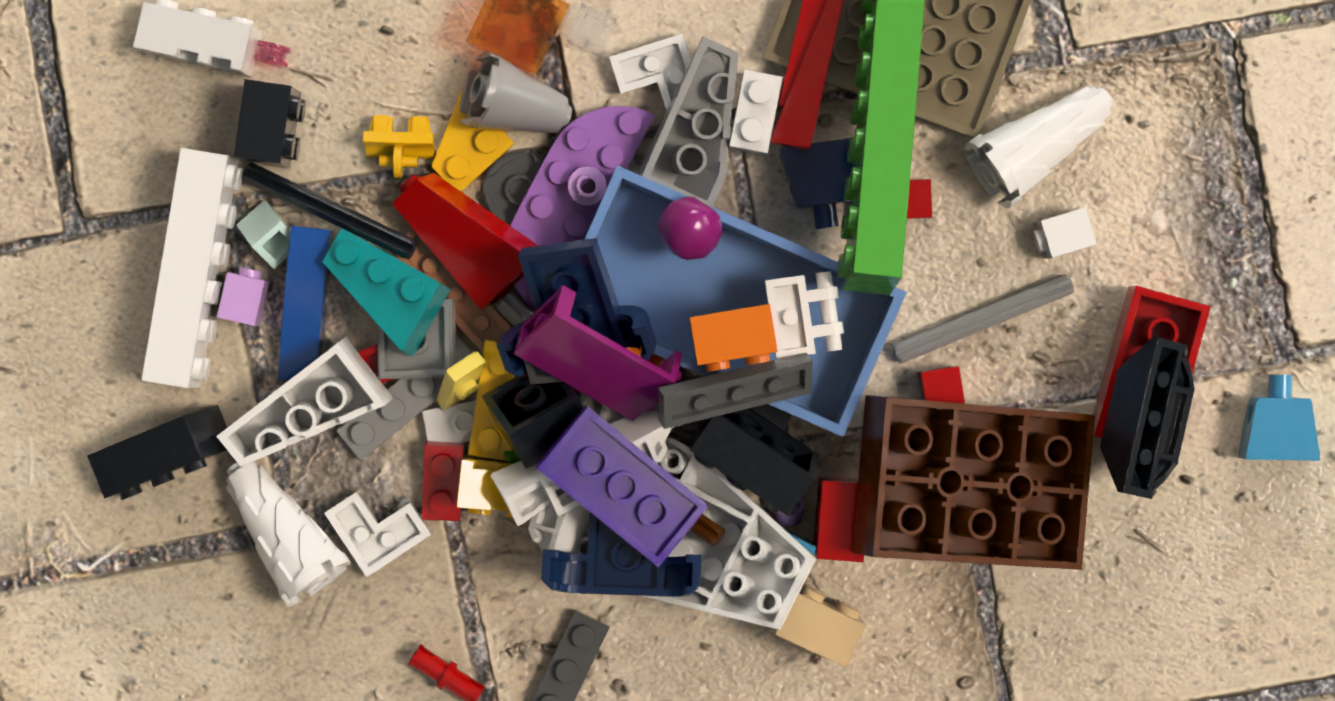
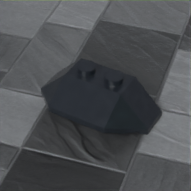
[1100,336,1195,499]

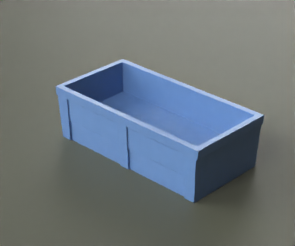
[584,165,907,437]

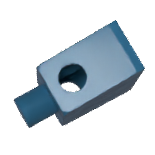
[1238,374,1320,461]

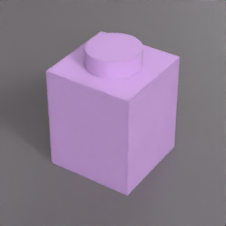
[217,267,270,326]

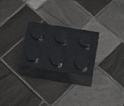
[690,408,819,516]

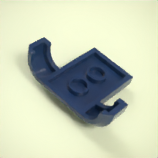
[496,238,657,377]
[541,512,702,597]

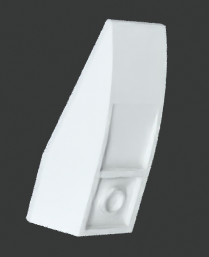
[576,436,816,630]

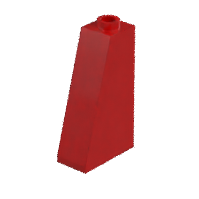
[392,172,539,310]

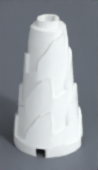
[965,86,1113,208]
[226,461,351,607]

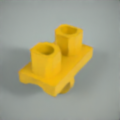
[363,115,436,178]

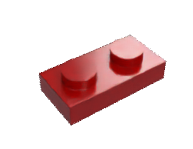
[422,441,464,521]

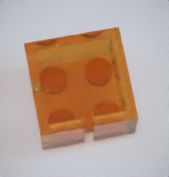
[466,0,571,79]

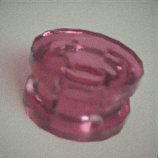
[254,40,292,68]

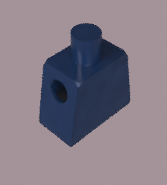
[779,137,853,230]

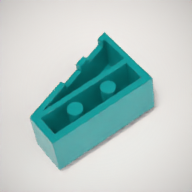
[322,228,451,357]

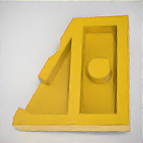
[432,90,515,192]

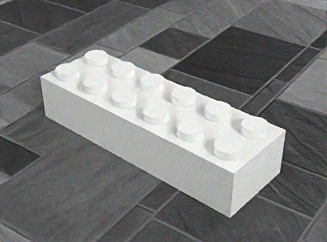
[142,148,243,388]

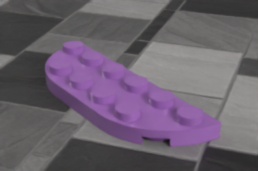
[510,106,655,311]

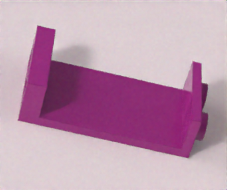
[514,285,683,421]

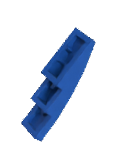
[278,226,332,381]

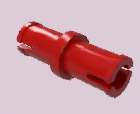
[407,644,485,701]

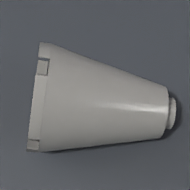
[460,51,572,133]

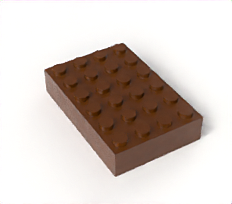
[852,395,1095,570]

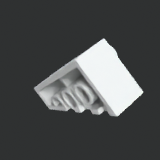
[217,337,393,467]

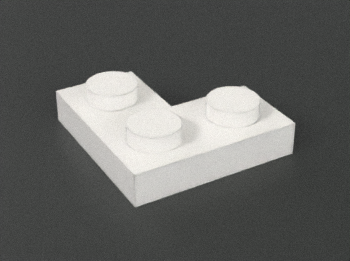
[609,33,691,111]
[324,491,432,577]

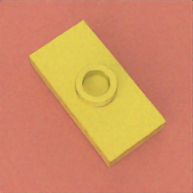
[436,351,486,411]

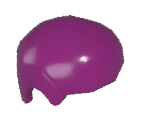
[657,196,723,260]

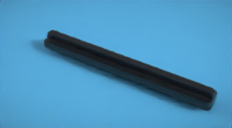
[242,162,417,259]

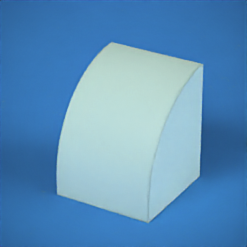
[236,200,291,269]

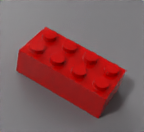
[1093,286,1211,438]

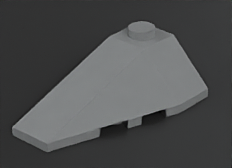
[638,36,738,207]

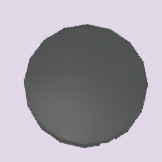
[483,152,543,225]

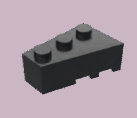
[87,405,227,500]

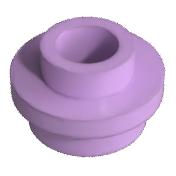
[567,167,607,205]

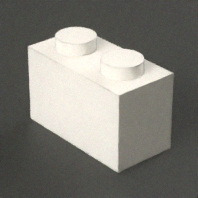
[729,70,783,156]

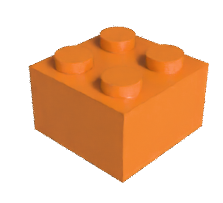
[689,304,778,372]

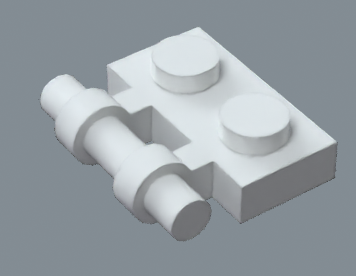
[764,271,844,359]

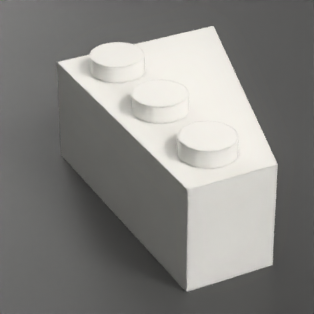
[133,0,262,78]

